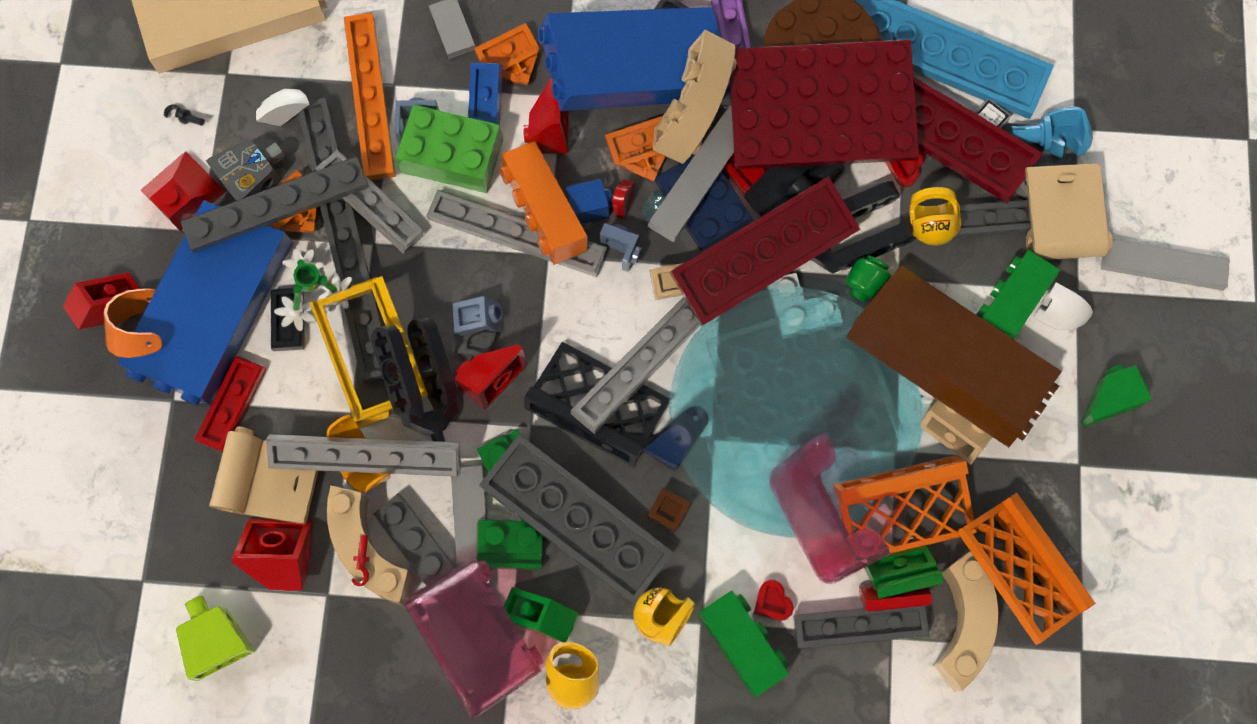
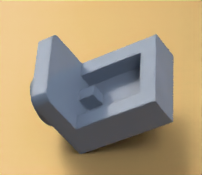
[600,223,642,272]

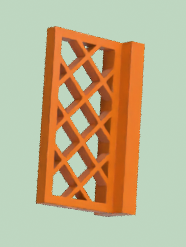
[833,455,977,563]
[957,493,1096,645]

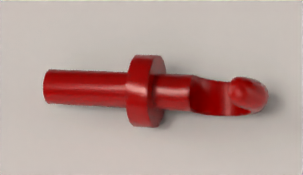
[351,534,370,587]

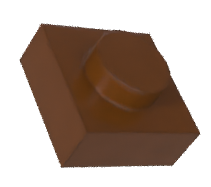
[647,488,691,533]

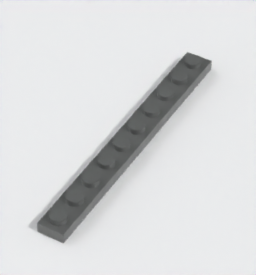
[298,97,383,384]

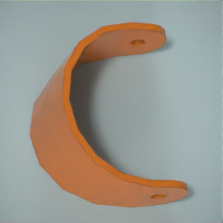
[104,288,162,358]

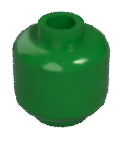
[845,255,891,303]

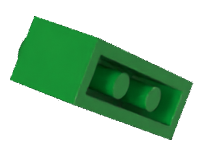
[976,250,1060,339]
[698,590,789,698]

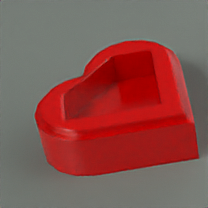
[885,150,924,187]
[612,179,635,219]
[753,580,794,621]

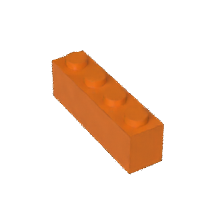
[499,141,587,265]

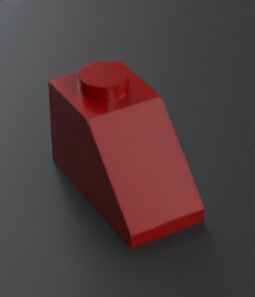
[63,272,140,330]

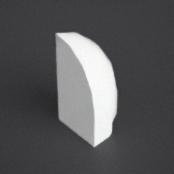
[256,89,309,126]
[1034,282,1093,330]

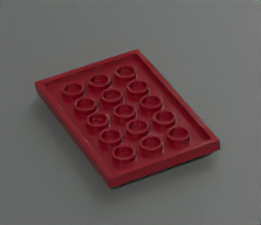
[730,39,919,169]

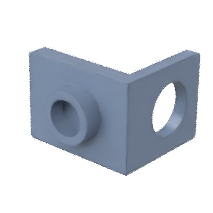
[395,97,440,145]

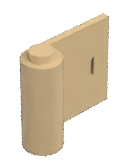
[1025,163,1113,260]
[209,427,318,525]

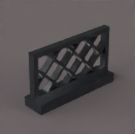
[524,342,671,467]

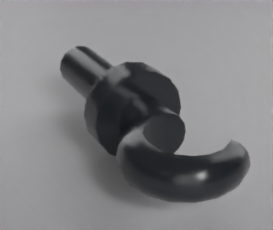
[164,104,205,126]

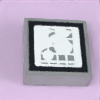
[975,99,1012,129]

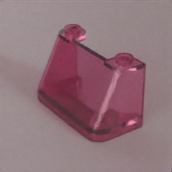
[769,432,891,584]
[404,556,544,720]

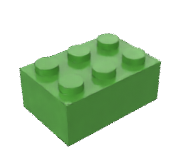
[395,105,503,193]

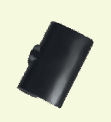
[744,164,846,217]

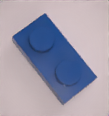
[468,63,503,125]

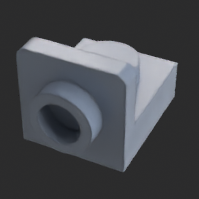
[453,296,503,336]

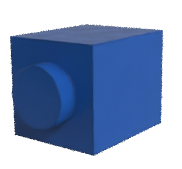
[566,179,612,224]

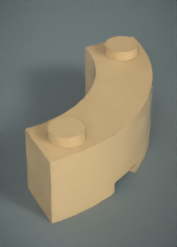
[653,30,737,164]
[327,485,414,607]
[933,551,998,692]

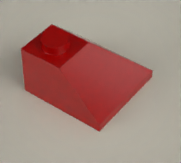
[523,77,569,154]
[140,151,226,232]
[454,344,528,410]
[232,519,313,591]

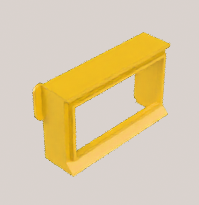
[309,276,428,428]

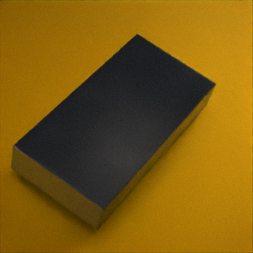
[270,288,304,351]

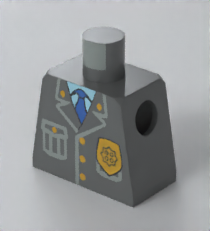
[205,140,286,201]

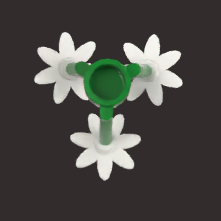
[274,248,353,331]

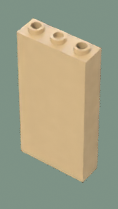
[132,0,328,73]

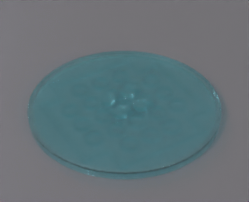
[669,287,922,538]

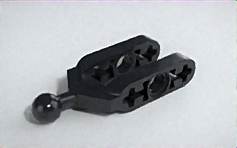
[811,181,917,274]
[371,317,458,442]

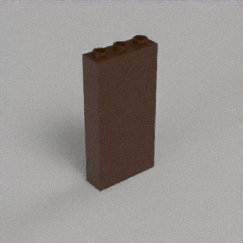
[846,265,1062,448]

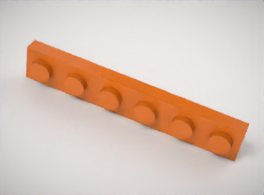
[344,12,396,181]

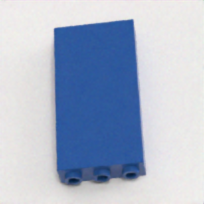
[538,7,730,111]
[117,200,293,406]

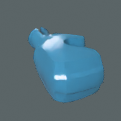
[1011,107,1093,159]

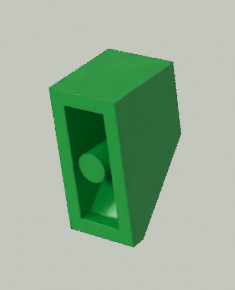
[1081,364,1152,428]
[499,587,578,643]

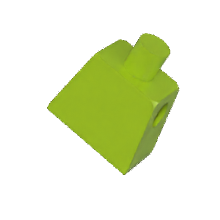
[176,596,255,681]

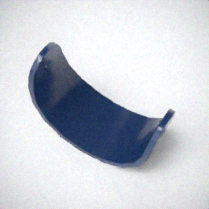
[642,406,708,471]

